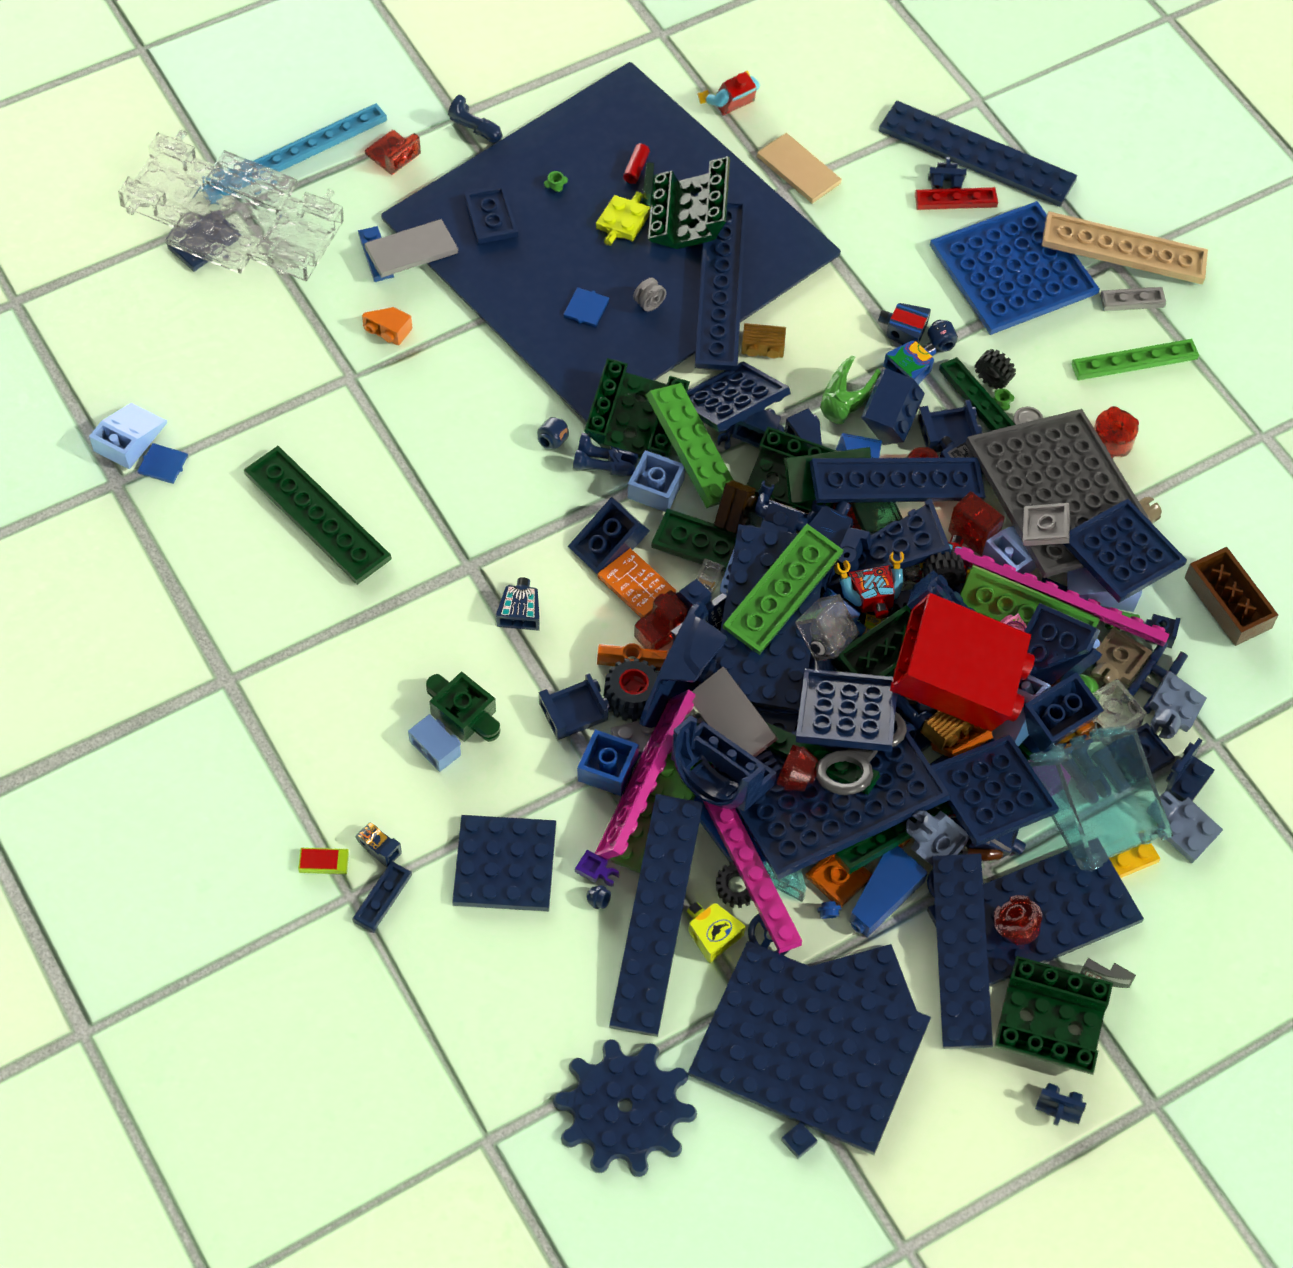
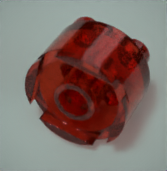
[1094,406,1139,458]

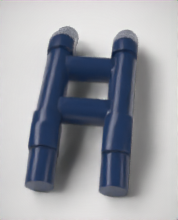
[1122,643,1188,714]

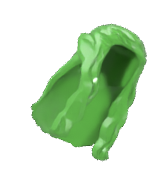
[820,356,881,424]

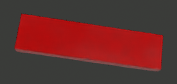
[915,187,998,210]

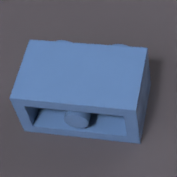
[408,714,461,772]

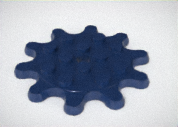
[553,1039,697,1177]

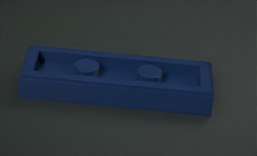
[352,861,412,933]

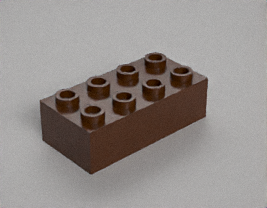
[1184,547,1279,646]

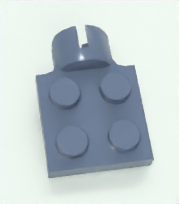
[1148,671,1207,739]
[1149,791,1223,863]
[906,811,970,866]

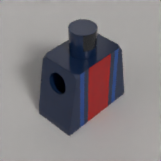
[878,303,931,345]

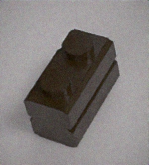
[714,480,757,533]

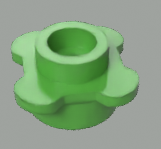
[544,171,568,192]
[993,389,1014,411]

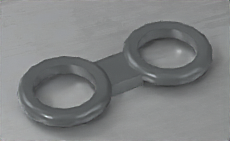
[816,712,907,795]

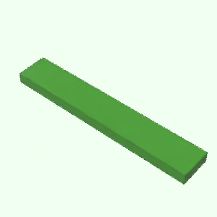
[1071,339,1199,380]

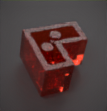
[634,590,688,650]

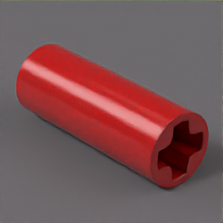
[623,144,650,184]

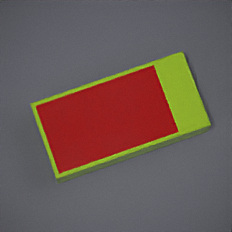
[298,847,349,874]

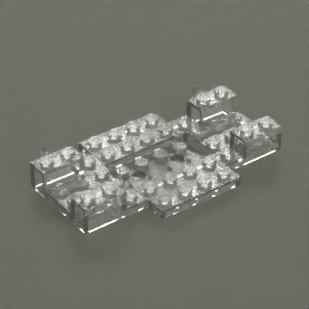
[118,129,344,282]

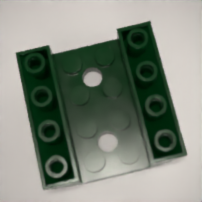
[648,156,730,249]
[584,358,690,459]
[747,426,836,513]
[995,956,1113,1075]

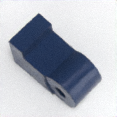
[838,527,872,573]

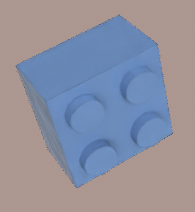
[627,450,685,512]

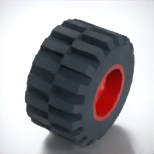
[603,658,659,722]

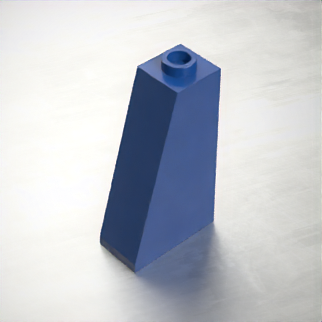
[849,846,928,937]

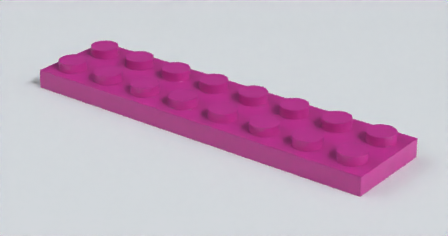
[595,689,696,860]

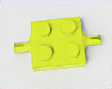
[596,191,651,246]

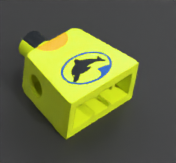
[687,902,745,964]

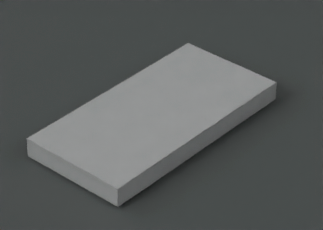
[365,219,458,278]
[692,667,778,757]

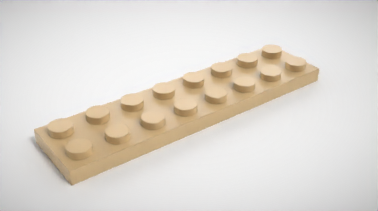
[1042,211,1208,285]

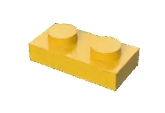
[1108,839,1161,878]

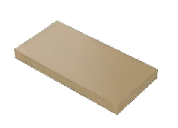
[757,132,842,204]

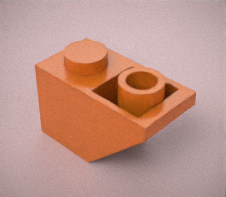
[362,307,413,346]

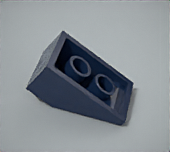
[567,497,650,575]

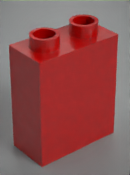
[890,593,1035,732]

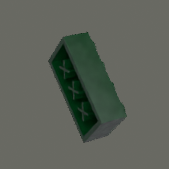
[832,605,912,677]

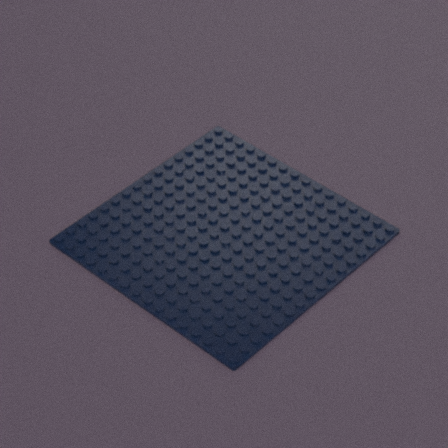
[381,62,841,423]

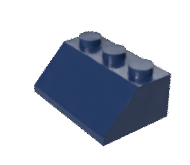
[861,368,925,445]
[1023,672,1104,752]

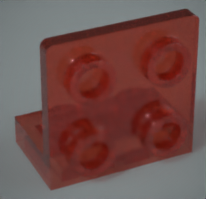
[365,130,421,175]

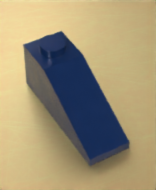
[785,408,822,445]

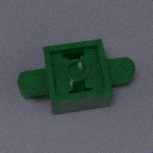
[426,671,501,742]

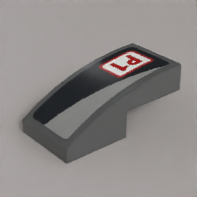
[1080,958,1136,988]

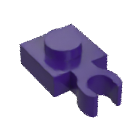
[575,850,619,887]

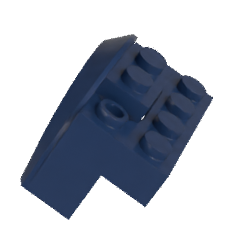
[671,715,777,811]

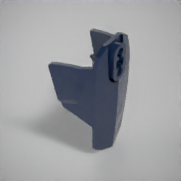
[639,602,727,728]

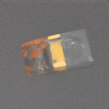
[696,559,723,598]

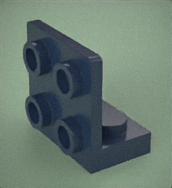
[1165,738,1215,801]

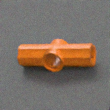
[597,643,667,671]

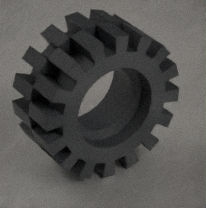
[974,349,1016,389]
[923,552,966,588]
[716,861,753,908]

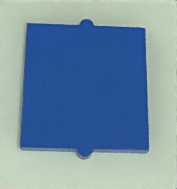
[564,287,609,327]
[138,443,188,484]

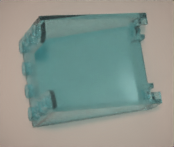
[1027,725,1173,870]

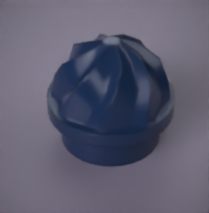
[586,885,611,909]

